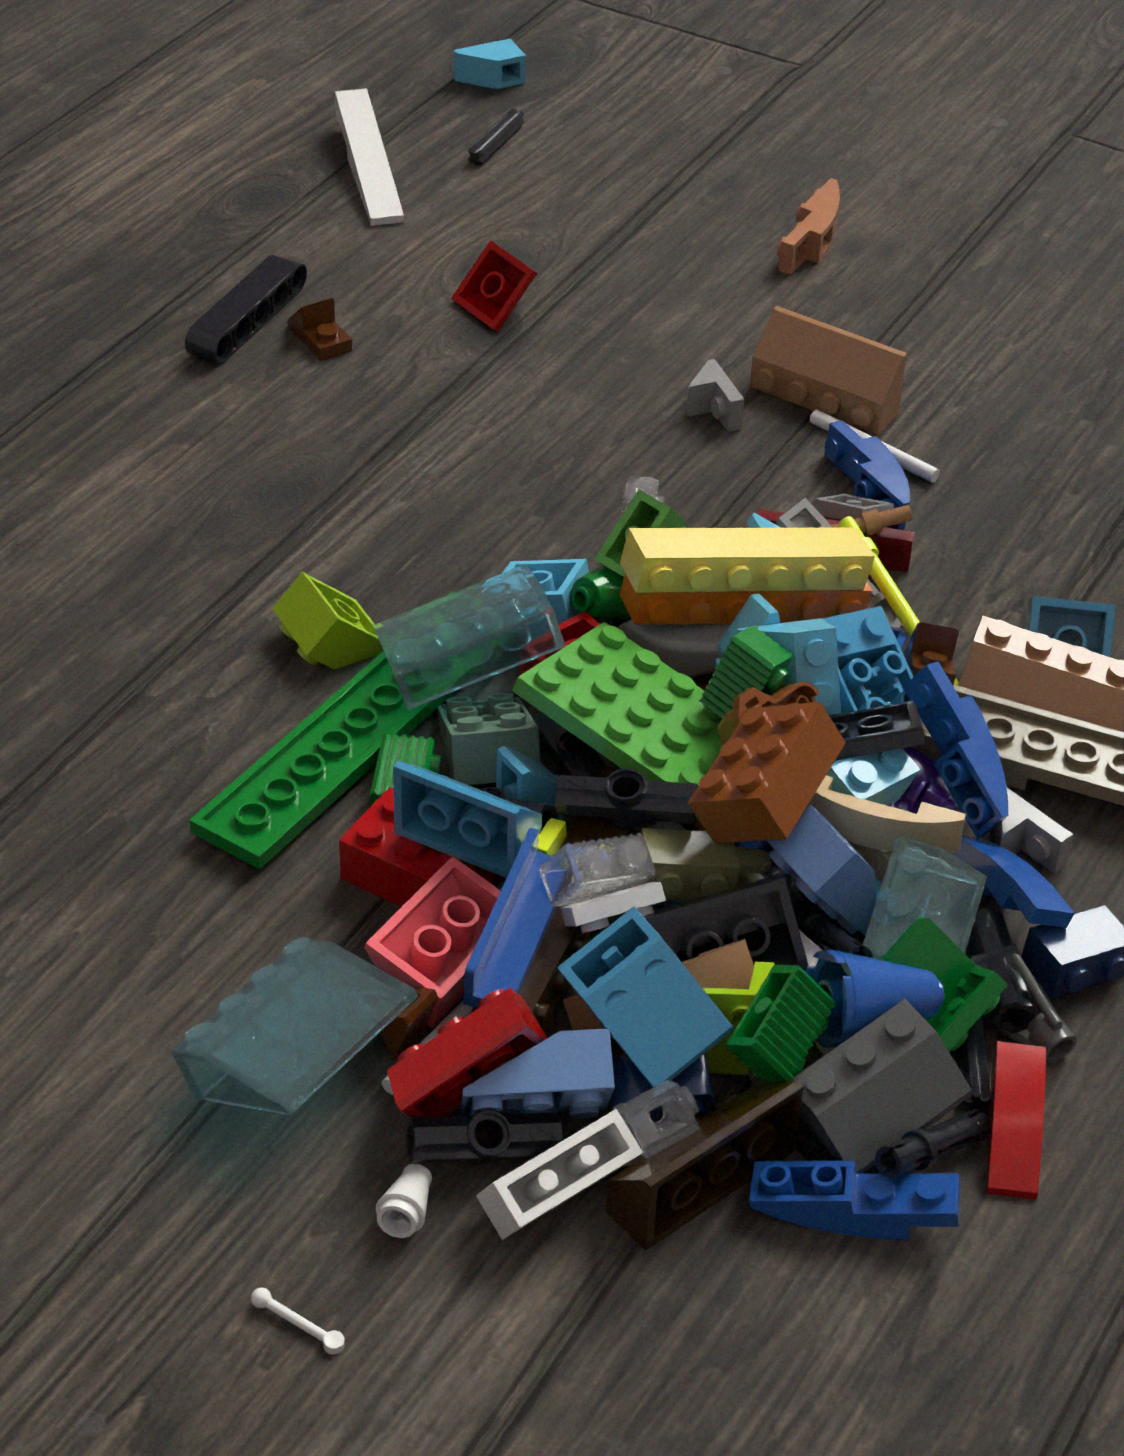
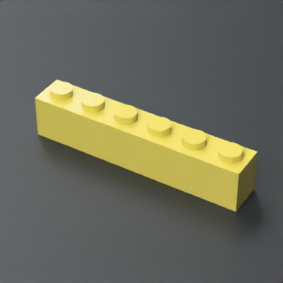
[620,527,875,593]

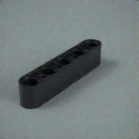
[185,255,307,364]

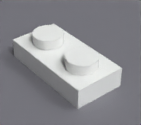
[561,882,666,933]

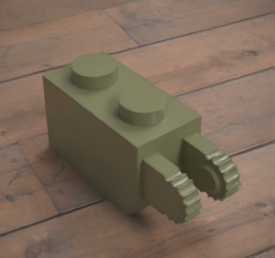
[633,828,772,901]

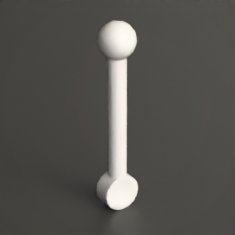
[251,1287,344,1354]

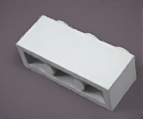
[476,1109,643,1240]

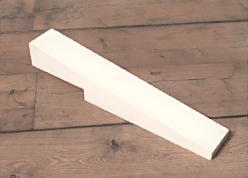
[335,88,404,226]

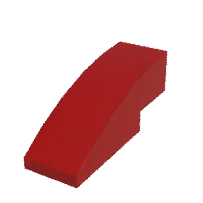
[986,1041,1046,1200]

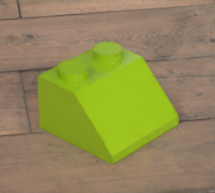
[272,572,391,670]

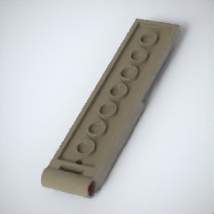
[912,685,1124,806]

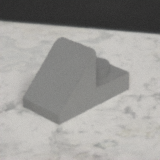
[686,359,744,432]
[994,788,1073,874]

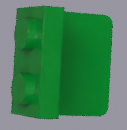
[880,917,1008,1052]

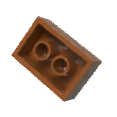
[688,702,846,843]

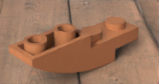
[777,178,840,275]

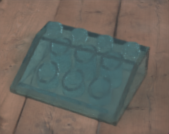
[373,564,566,710]
[171,937,418,1116]

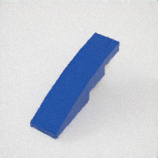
[948,835,1075,928]

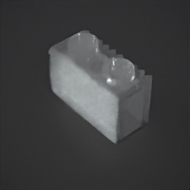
[539,832,656,907]

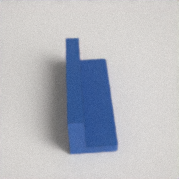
[463,828,573,1008]

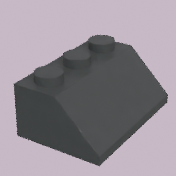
[791,999,973,1174]

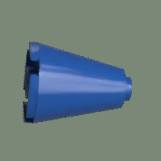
[806,950,944,1048]

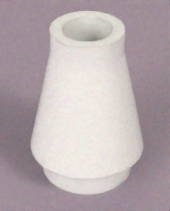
[376,1164,432,1238]

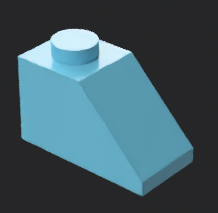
[496,746,564,820]

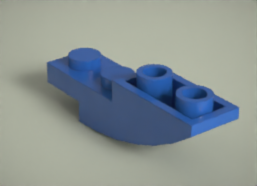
[824,420,910,530]
[903,662,1009,839]
[749,1161,961,1240]

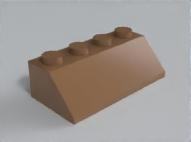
[750,306,907,435]
[958,616,1124,732]

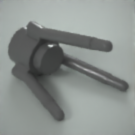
[983,954,1077,1063]

